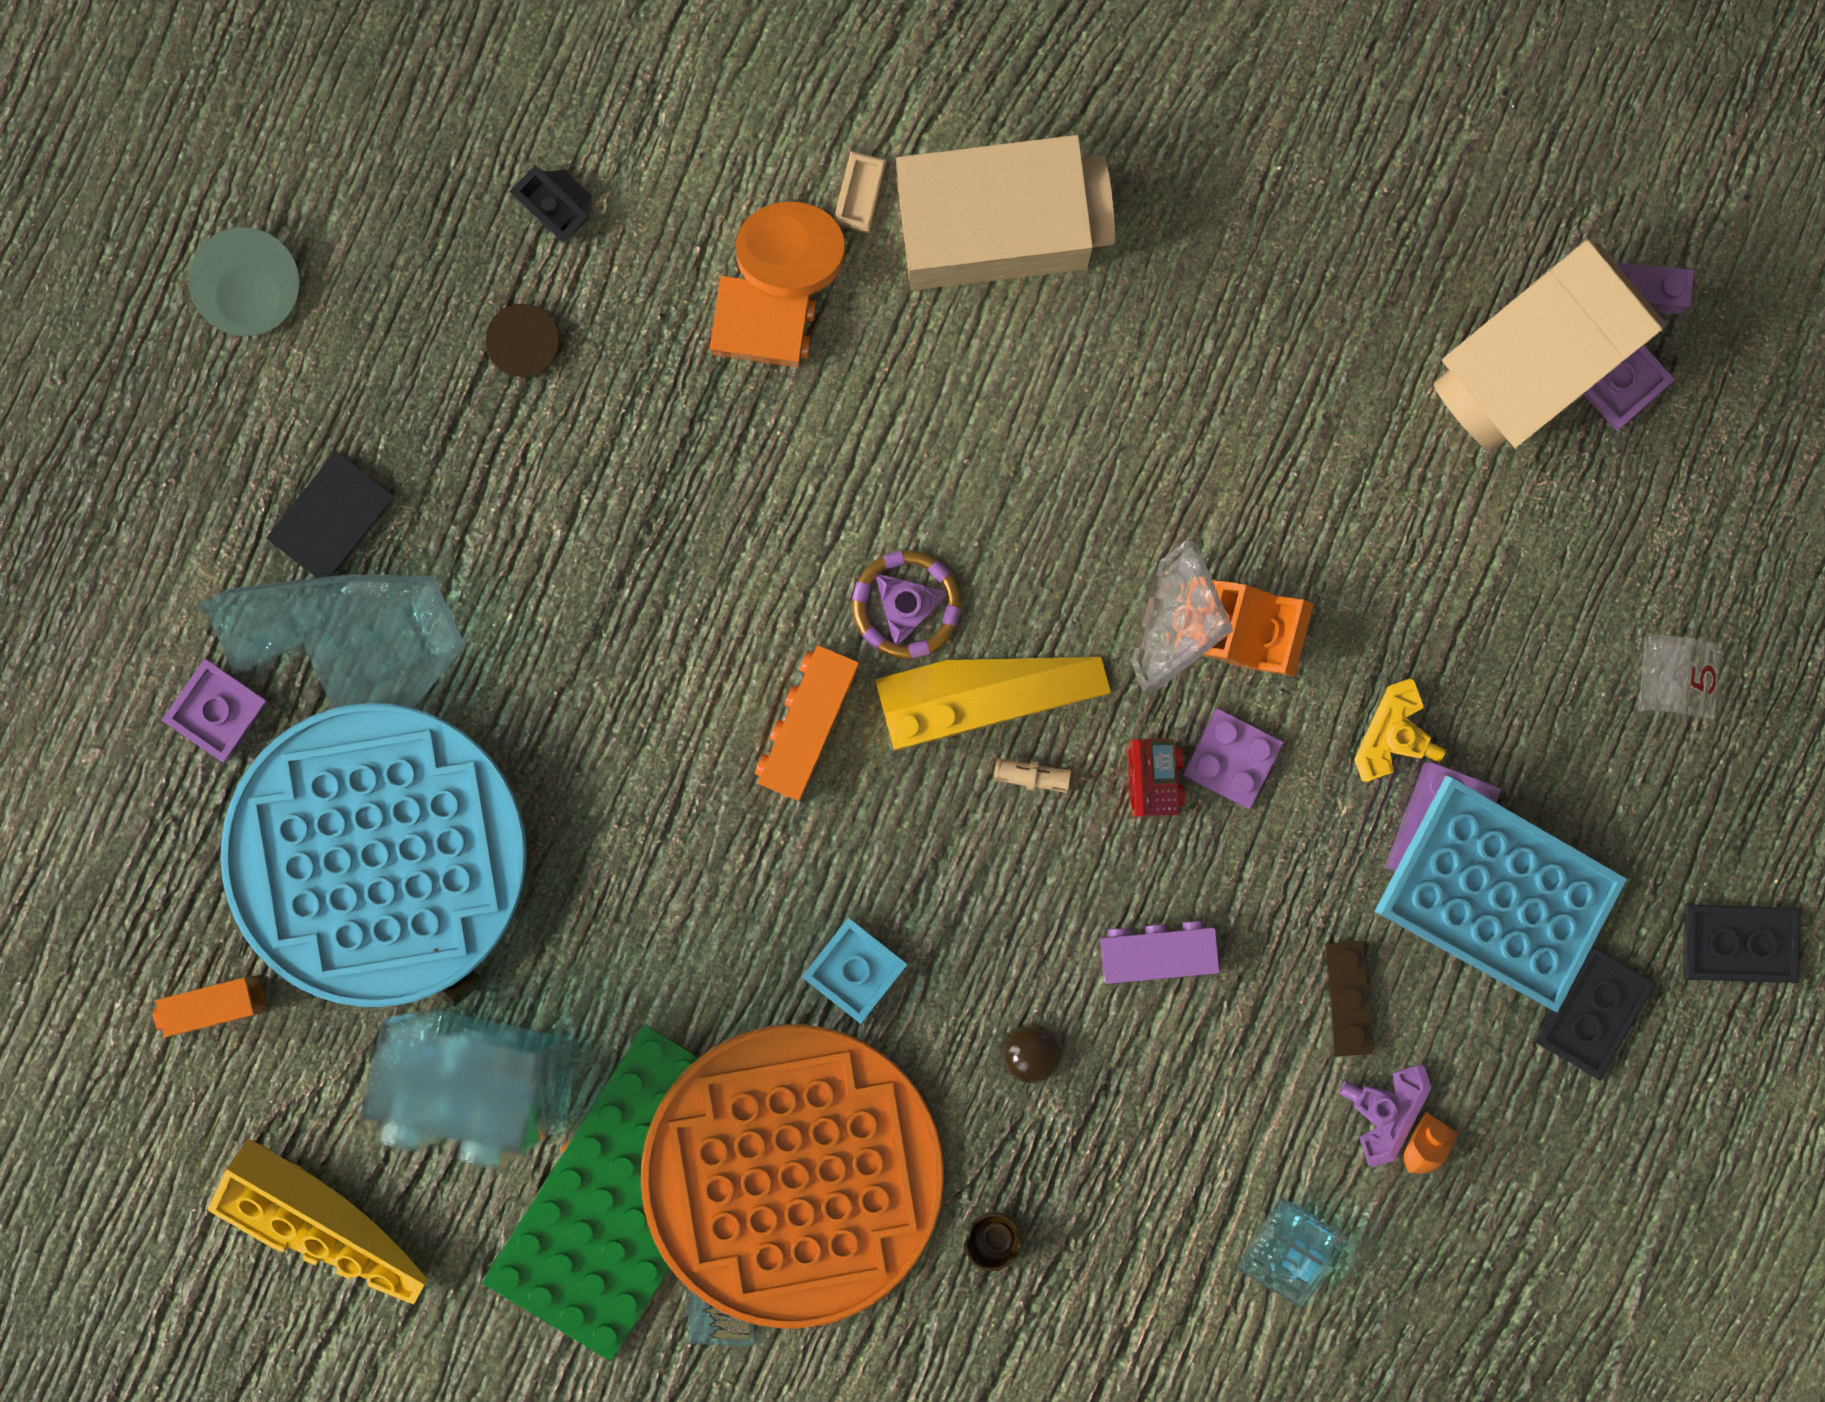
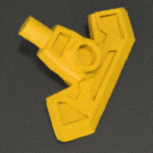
[1354,679,1446,782]

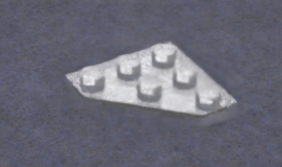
[1131,539,1233,695]

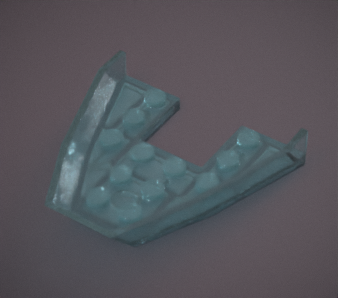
[197,574,465,746]

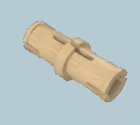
[993,758,1071,794]

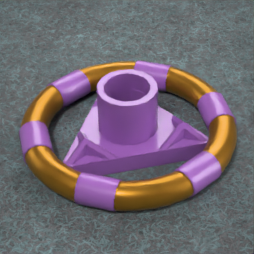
[852,550,961,659]

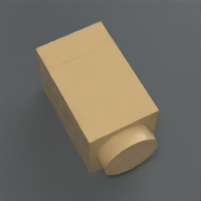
[896,135,1115,291]
[1433,237,1666,452]

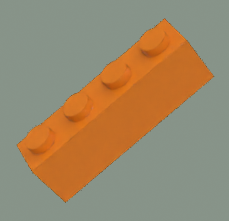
[754,645,859,802]

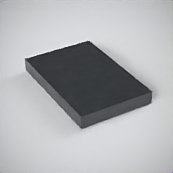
[266,451,396,585]
[1683,904,1800,983]
[1533,945,1656,1080]

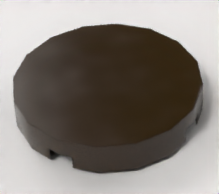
[485,304,560,379]

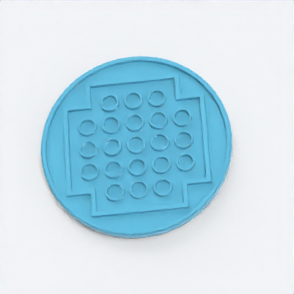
[221,703,527,1007]

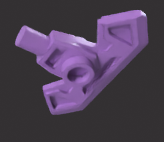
[1339,1064,1431,1167]

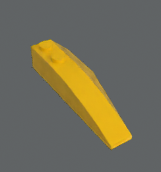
[875,657,1111,752]
[208,1138,428,1305]

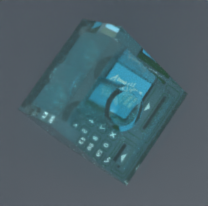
[1236,1197,1347,1308]

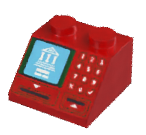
[1127,739,1185,818]

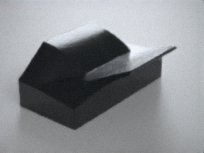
[509,165,592,245]

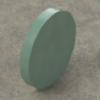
[189,227,299,336]

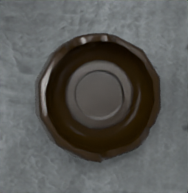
[999,1024,1061,1084]
[963,1212,1023,1271]

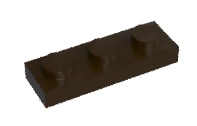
[1324,940,1373,1057]

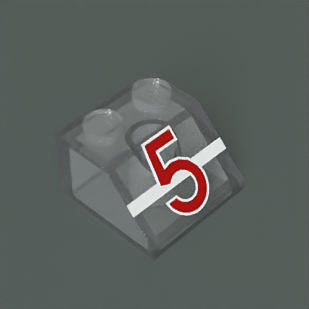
[1638,634,1722,720]

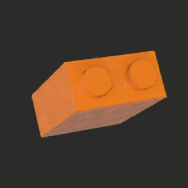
[710,276,816,368]
[153,975,269,1038]

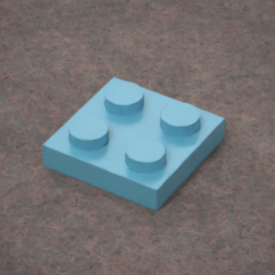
[802,918,908,1024]

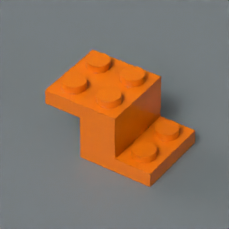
[1176,578,1314,677]

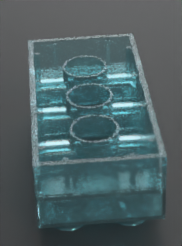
[360,1008,578,1169]

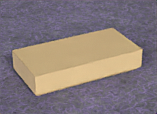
[834,151,887,234]

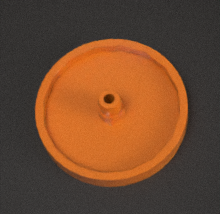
[736,202,844,298]

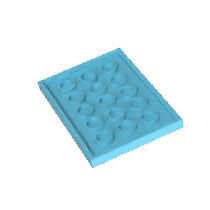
[1374,776,1627,1012]

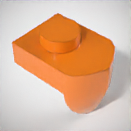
[1404,1112,1458,1174]

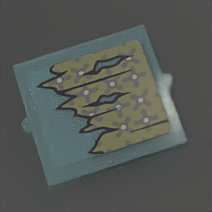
[685,1291,755,1347]

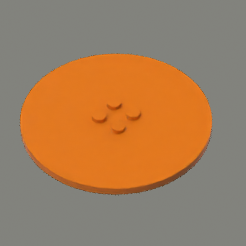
[641,1024,944,1328]

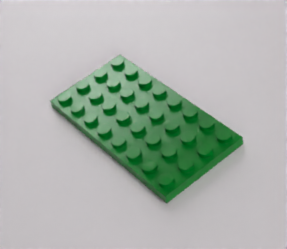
[482,1024,699,1362]

